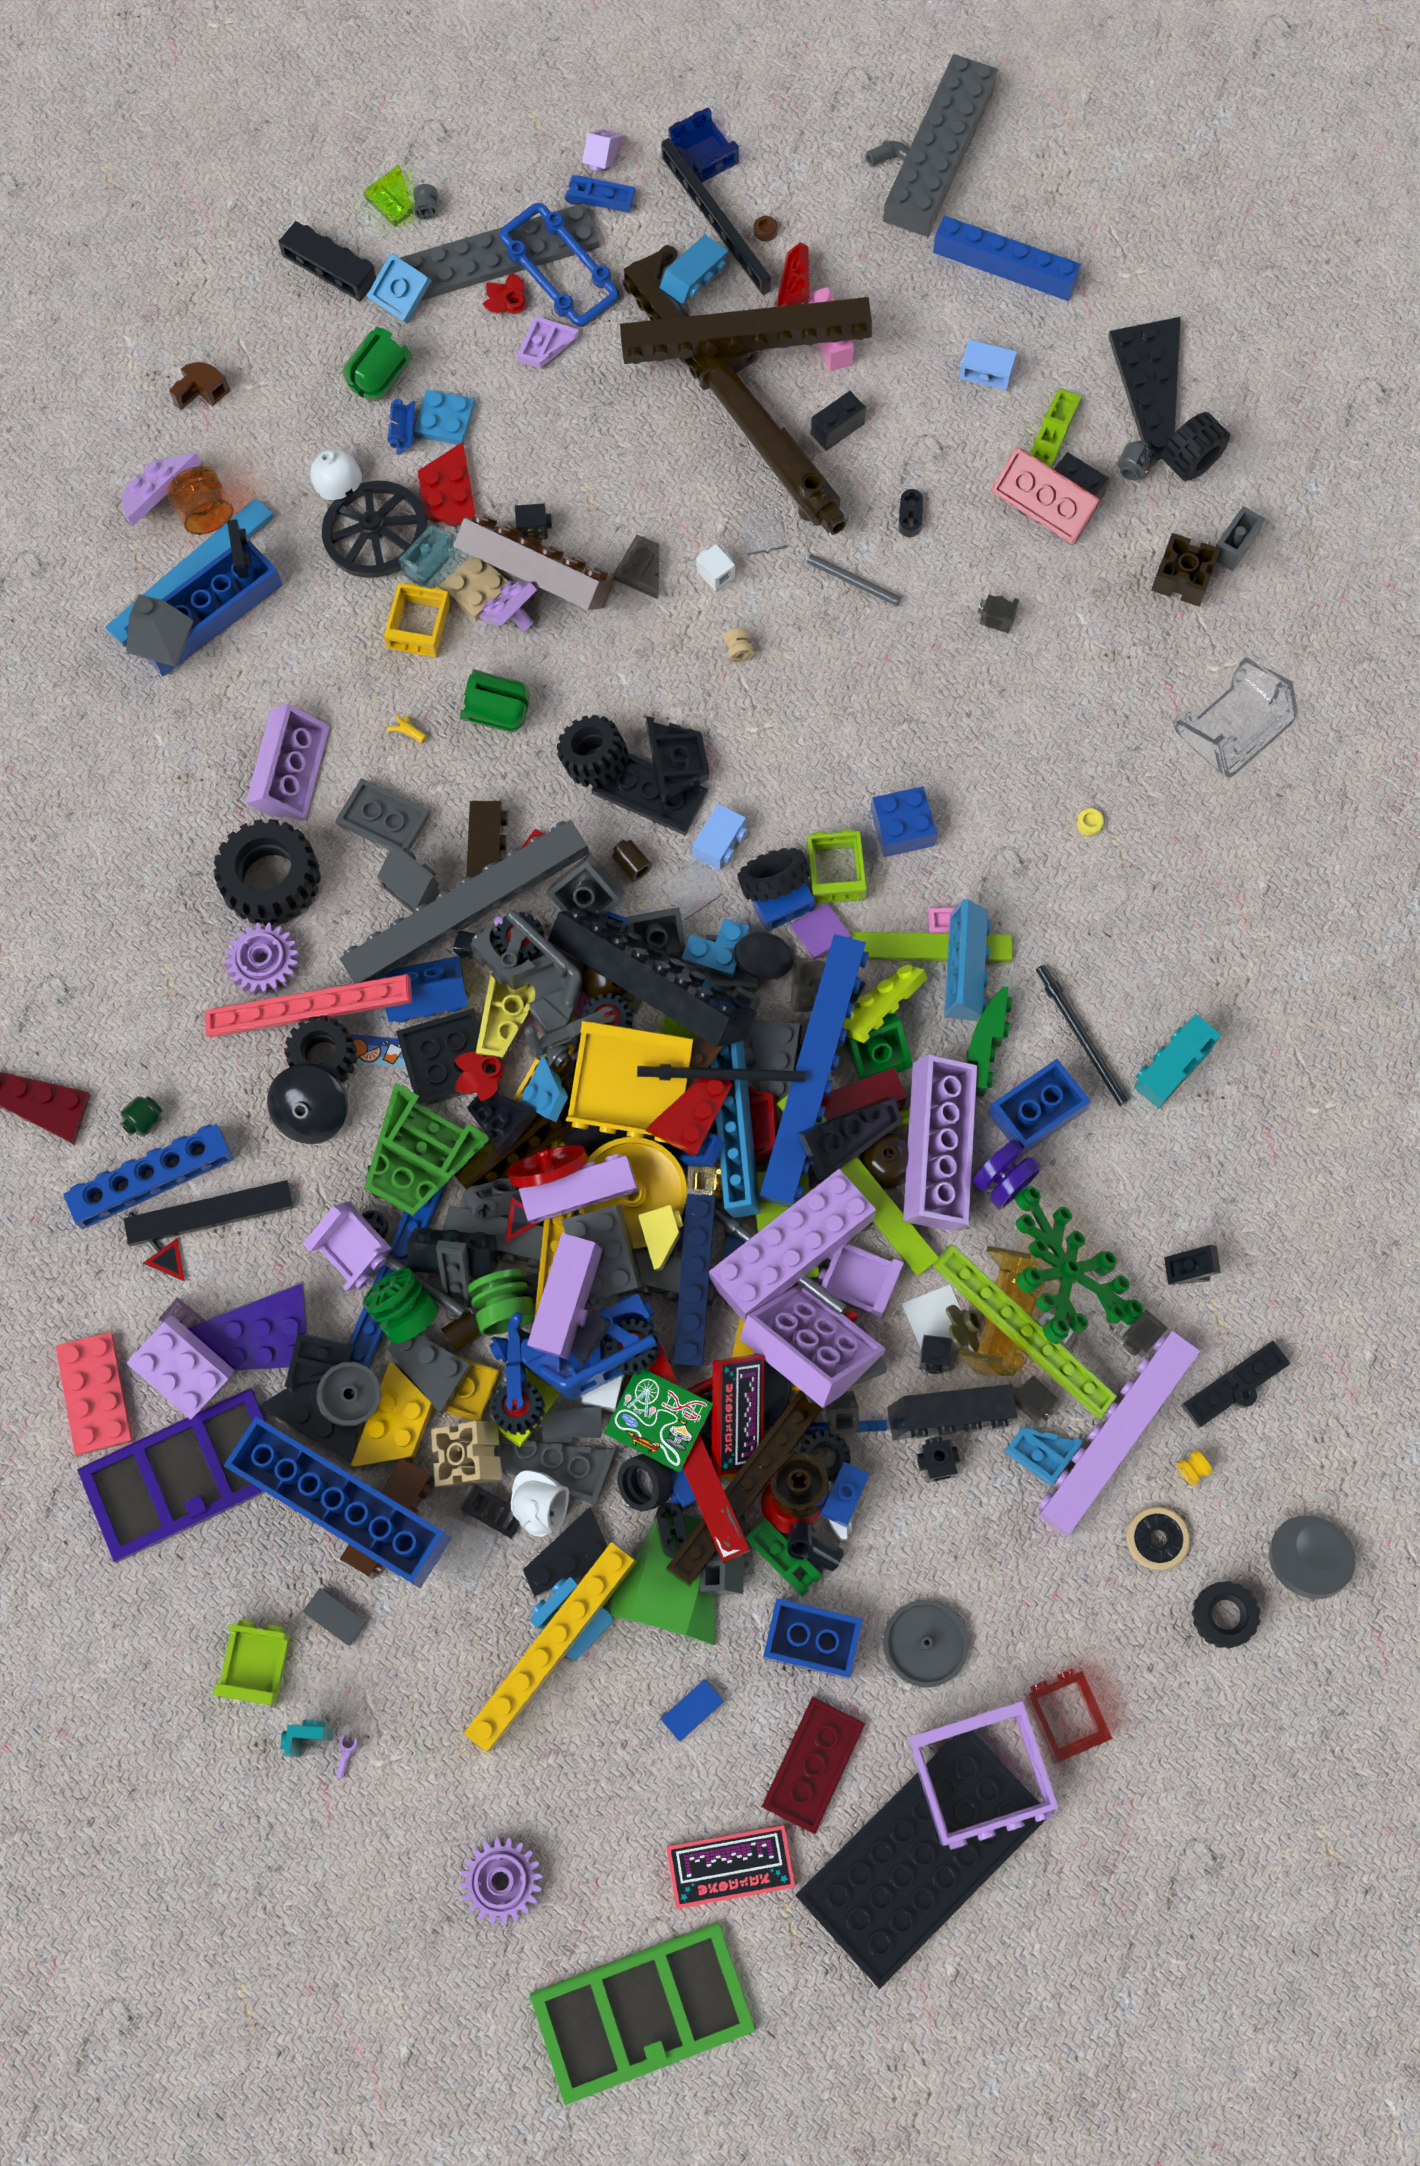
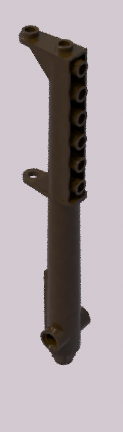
[623,245,847,535]

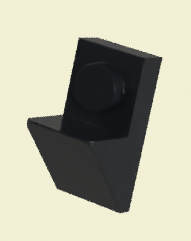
[1164,1245,1221,1285]

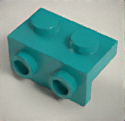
[281,1720,333,1757]

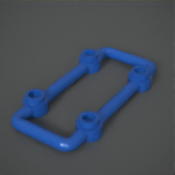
[499,203,619,326]

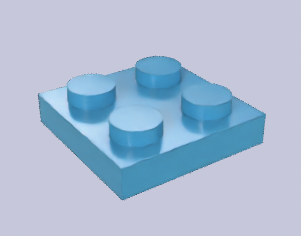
[367,253,432,323]
[414,389,475,445]

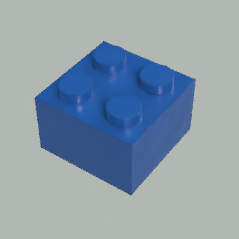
[871,786,937,857]

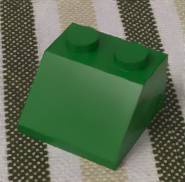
[844,1013,913,1080]

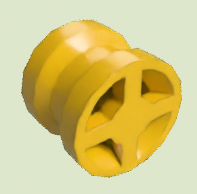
[1176,1450,1213,1487]

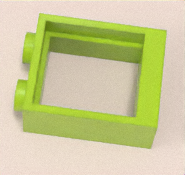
[806,829,866,904]

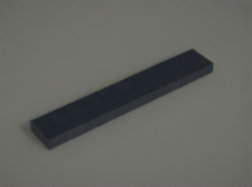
[123,1180,294,1247]

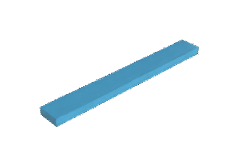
[105,498,274,647]

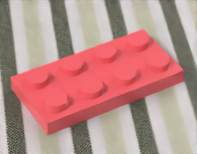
[56,1332,133,1456]

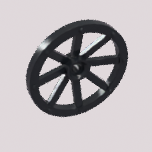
[322,480,428,578]

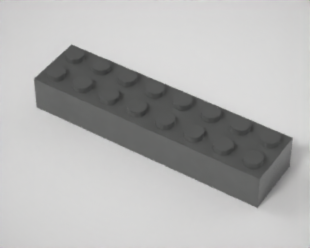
[883,54,998,237]

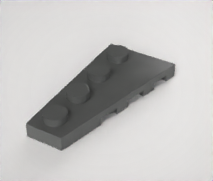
[494,1438,616,1506]

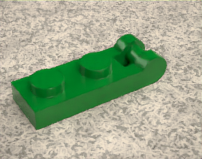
[745,1518,823,1597]

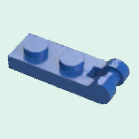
[565,175,636,213]

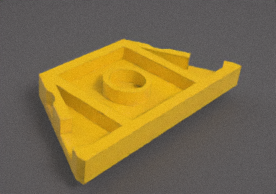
[351,1362,433,1469]

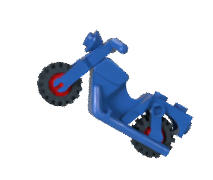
[489,1293,661,1435]

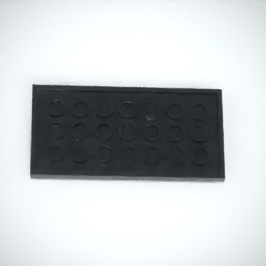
[795,1731,1046,1990]

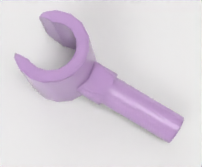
[336,1734,359,1779]

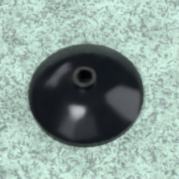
[267,1064,348,1144]

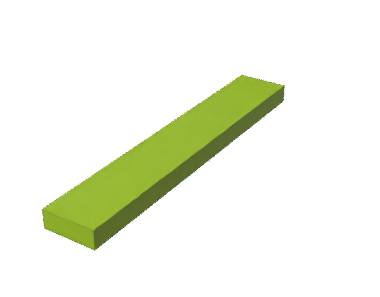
[851,932,1012,963]

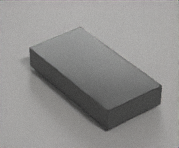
[302,1588,367,1646]

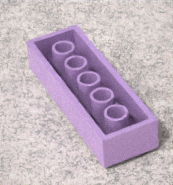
[903,1055,977,1231]
[709,1169,876,1322]

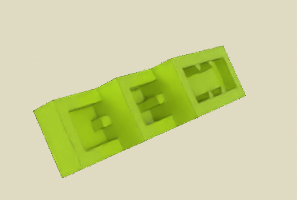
[1030,388,1082,467]

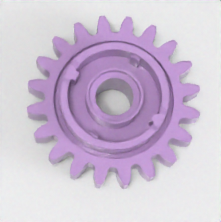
[224,922,300,996]
[459,1838,543,1925]

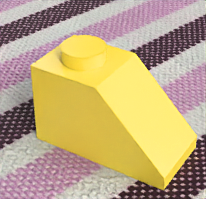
[638,1205,684,1271]

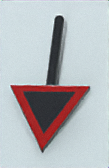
[505,1196,542,1243]
[128,1212,185,1282]

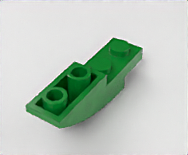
[966,987,1012,1096]

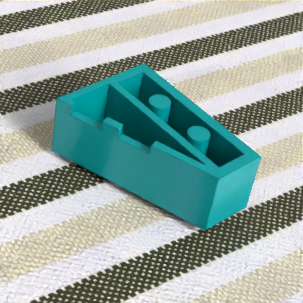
[1134,1014,1221,1109]

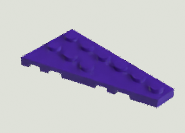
[137,1281,308,1376]

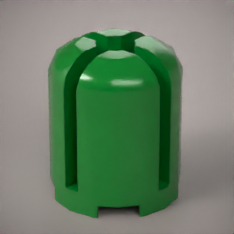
[342,327,413,402]
[460,669,530,733]

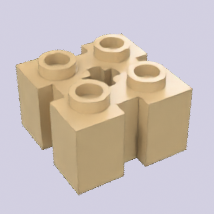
[431,1421,502,1488]

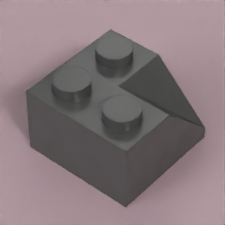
[546,852,625,916]

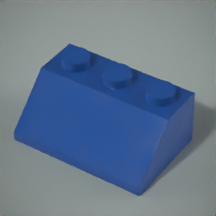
[381,956,468,1023]

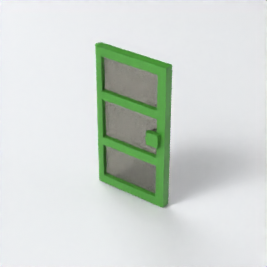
[530,1921,756,2105]

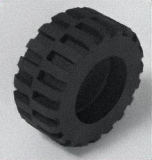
[213,819,321,926]

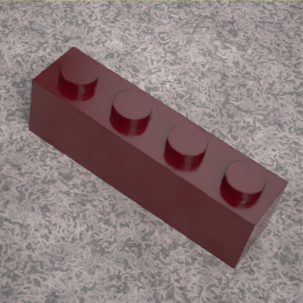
[820,1068,907,1121]

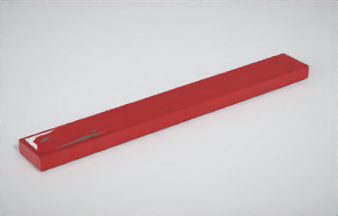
[649,1343,750,1563]

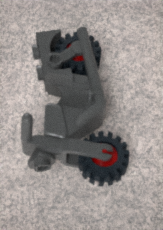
[471,910,633,1067]

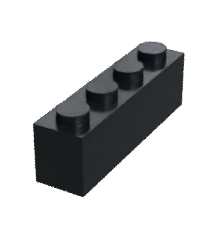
[278,221,376,301]

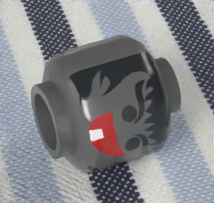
[1117,441,1155,481]

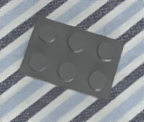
[335,778,431,850]

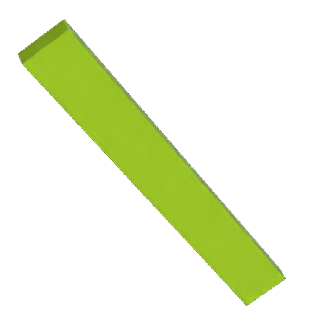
[777,1095,939,1277]
[932,1244,1117,1419]

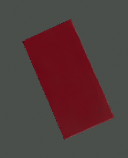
[761,1697,865,1834]

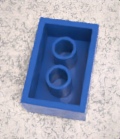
[988,1059,1091,1154]
[763,1598,863,1680]

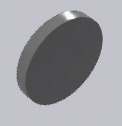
[1269,1516,1355,1599]
[883,1600,969,1688]

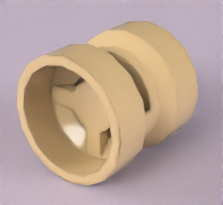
[723,627,754,663]

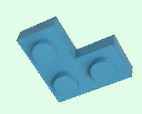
[682,919,749,978]

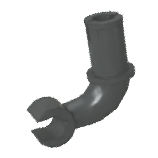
[865,140,909,167]

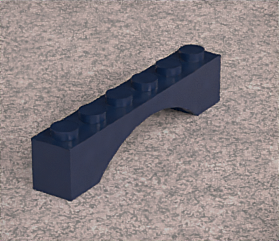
[674,1194,716,1366]

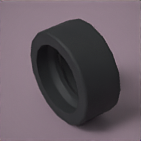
[617,1454,673,1512]

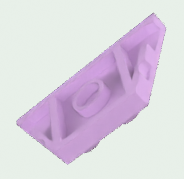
[121,453,201,526]

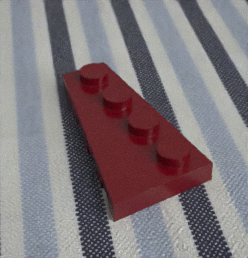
[0,1072,91,1145]

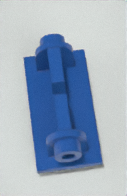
[387,399,416,455]

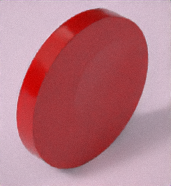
[507,1145,588,1188]

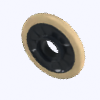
[1126,1507,1190,1571]

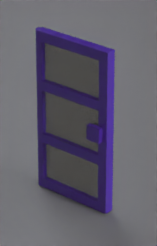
[77,1388,267,1563]

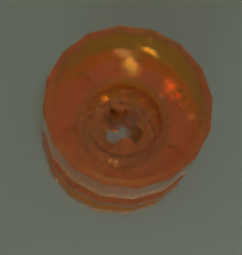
[167,466,234,535]

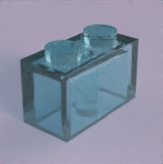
[399,524,455,587]

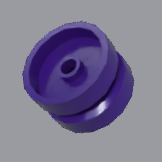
[972,1140,1043,1210]

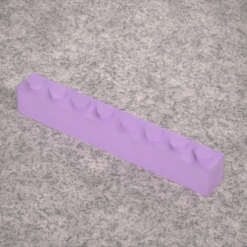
[1038,1331,1200,1537]

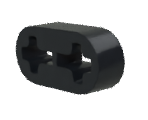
[898,489,923,537]
[656,1502,688,1559]

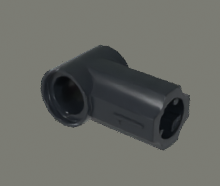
[787,1521,844,1571]

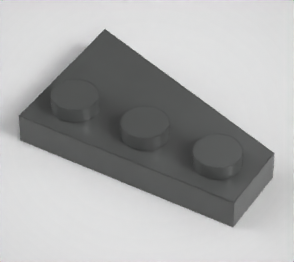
[387,1334,473,1415]

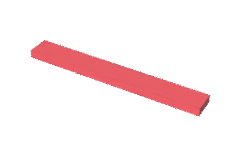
[205,974,412,1038]

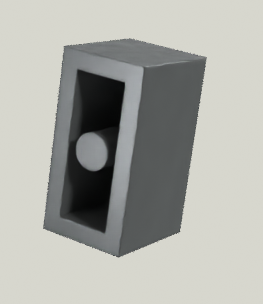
[1216,506,1265,571]

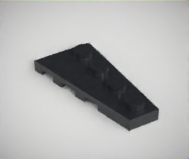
[798,1097,903,1181]

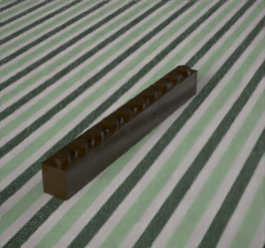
[620,297,872,364]

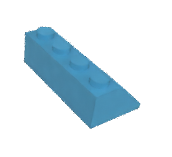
[944,899,991,1021]

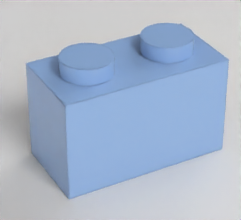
[959,340,1017,391]
[692,804,748,870]

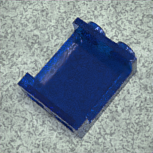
[668,107,739,183]

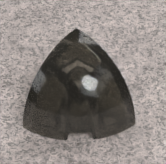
[791,957,826,1012]

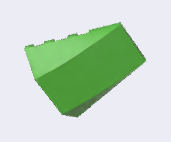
[364,1082,490,1216]
[606,1512,716,1646]

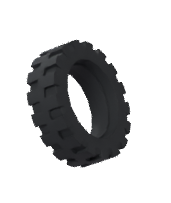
[737,848,811,902]

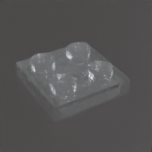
[431,1514,498,1592]

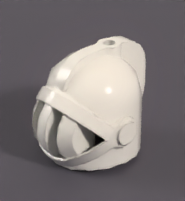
[511,1470,569,1536]

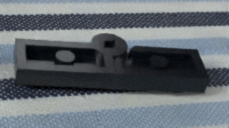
[1181,1341,1291,1429]

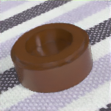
[754,216,778,242]

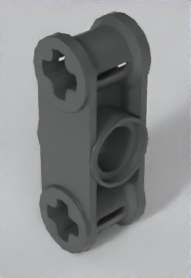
[462,1177,523,1221]

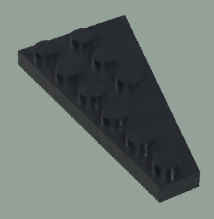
[1108,317,1181,461]

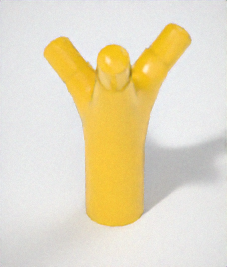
[386,715,427,744]

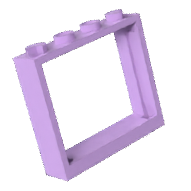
[907,1701,1059,1850]

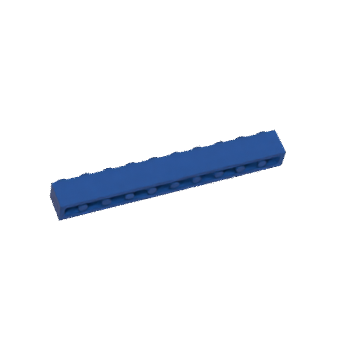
[759,934,869,1208]

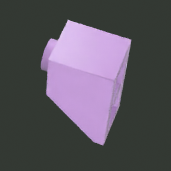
[582,129,623,172]

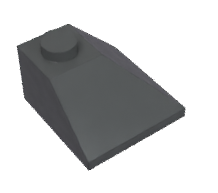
[126,594,194,667]

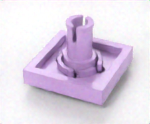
[479,581,537,631]

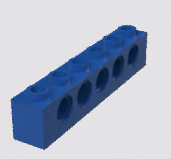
[63,1124,235,1230]

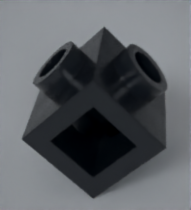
[916,1437,960,1483]

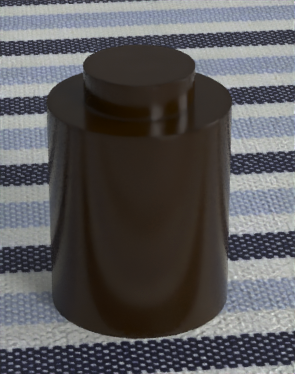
[612,840,653,881]
[441,1311,483,1353]

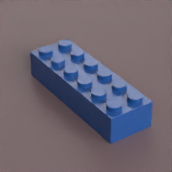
[124,539,283,677]

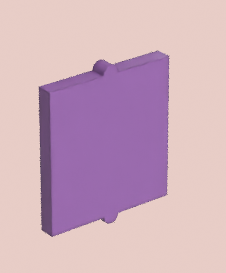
[790,903,852,960]

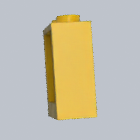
[383,583,451,658]

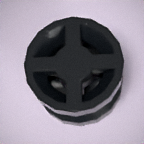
[362,1210,389,1239]

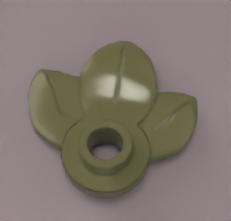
[946,1305,981,1356]

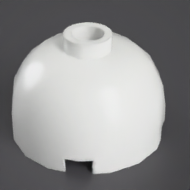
[310,449,362,500]

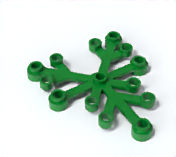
[1015,1186,1143,1344]

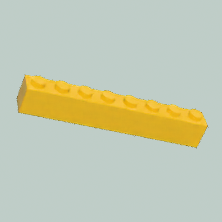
[464,1542,637,1752]

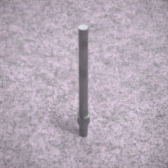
[715,1206,847,1314]

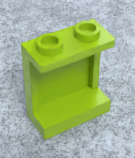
[213,1620,291,1706]

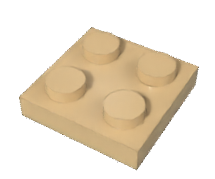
[439,556,509,621]

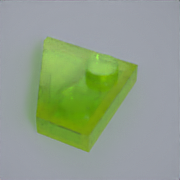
[363,165,413,227]

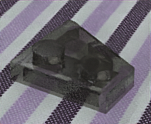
[613,534,660,599]

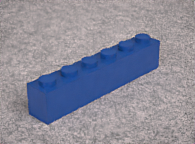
[933,215,1081,301]

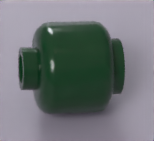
[120,1096,162,1137]

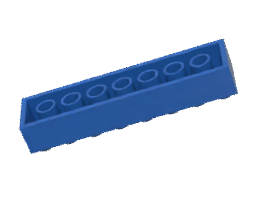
[223,1417,452,1589]

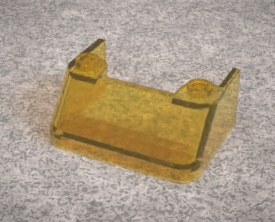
[958,1246,1045,1376]

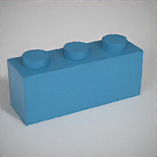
[659,234,728,304]

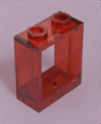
[1025,1668,1112,1763]

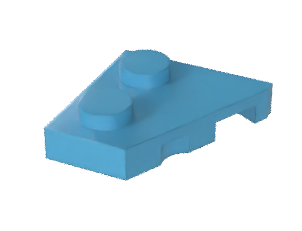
[520,1055,568,1122]
[1004,1427,1083,1487]

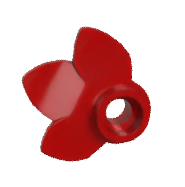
[483,273,526,314]
[455,1052,505,1102]

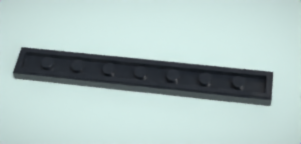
[661,138,771,295]

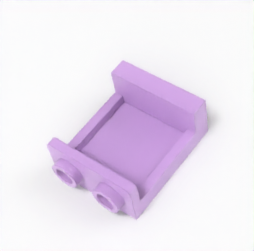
[303,1201,392,1291]
[817,1243,904,1319]

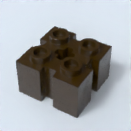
[1151,533,1221,607]

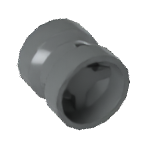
[414,184,438,220]

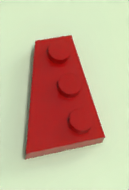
[775,242,810,307]
[645,1079,733,1157]

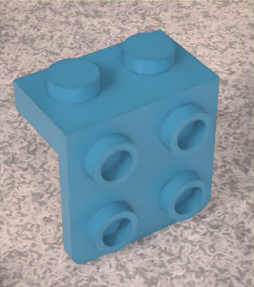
[529,1577,613,1660]

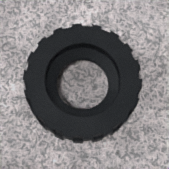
[1192,1581,1261,1649]

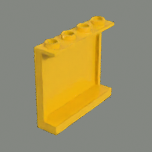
[566,1020,694,1143]

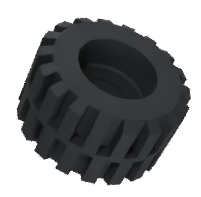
[1162,411,1231,481]
[556,715,628,787]
[284,1016,357,1082]

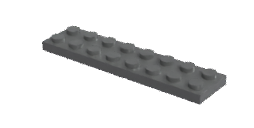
[400,203,600,301]

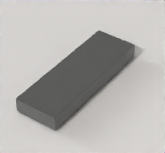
[436,1240,473,1308]

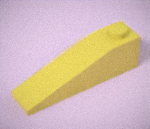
[476,949,538,1058]

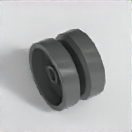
[316,1362,381,1427]

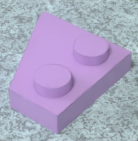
[517,316,579,369]

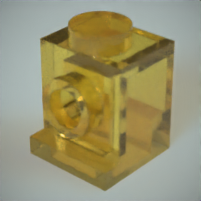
[687,1166,722,1197]

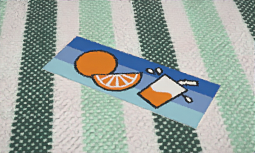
[350,1034,406,1068]

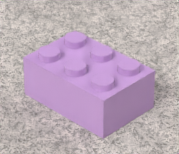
[126,1315,235,1420]

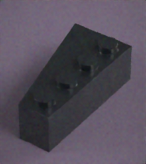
[887,1384,1018,1441]

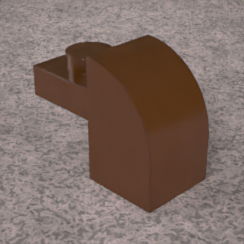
[169,362,230,410]

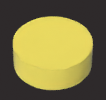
[1076,808,1104,836]

